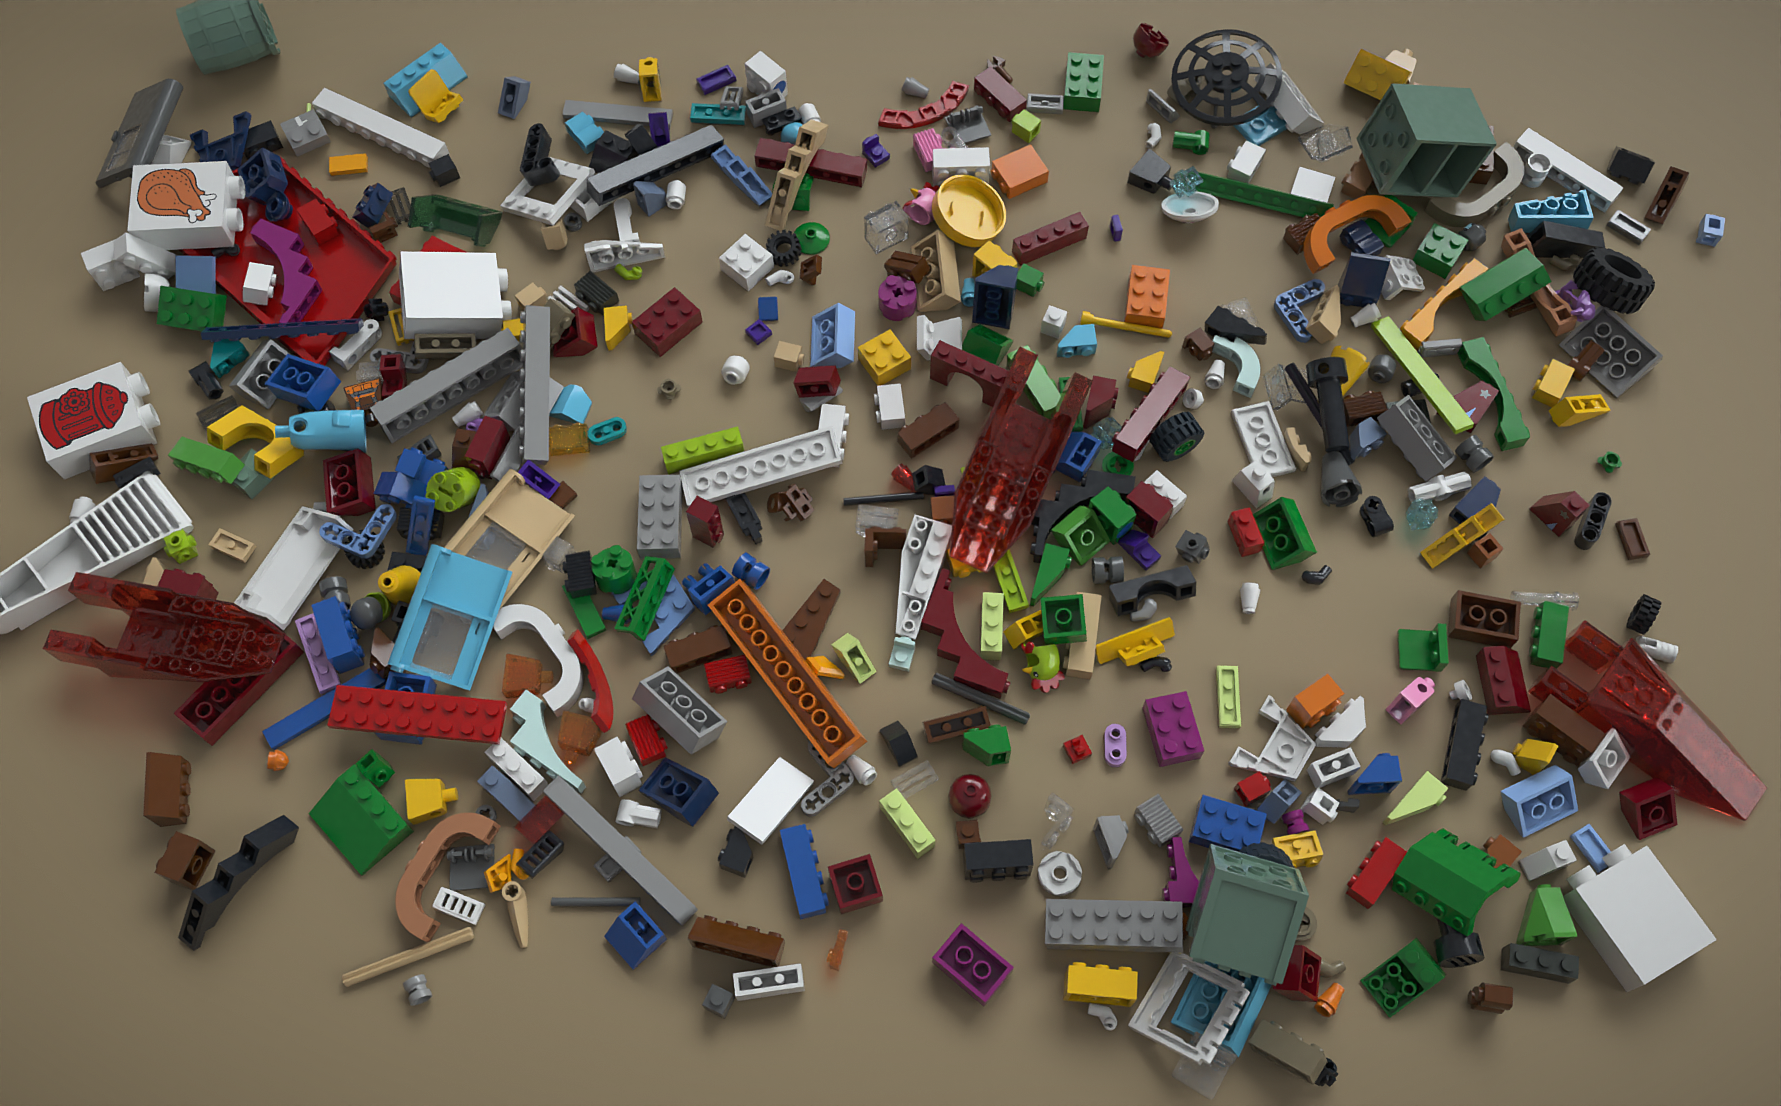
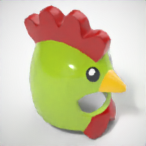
[1021,641,1065,693]

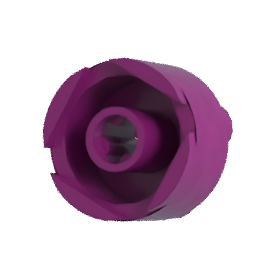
[878,275,917,321]

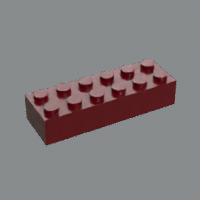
[173,619,304,746]

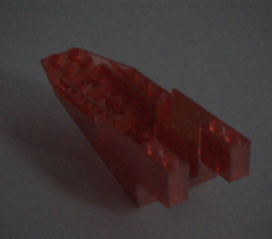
[949,347,1093,574]
[42,572,286,682]
[1528,620,1767,821]

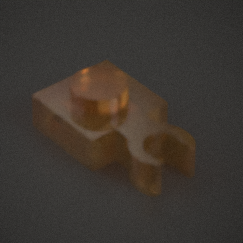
[827,929,849,971]

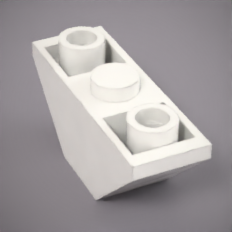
[1315,696,1366,748]

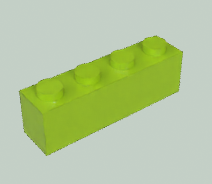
[661,426,744,475]

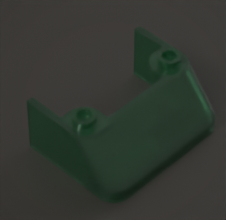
[407,194,502,246]

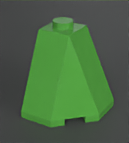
[1516,884,1577,946]

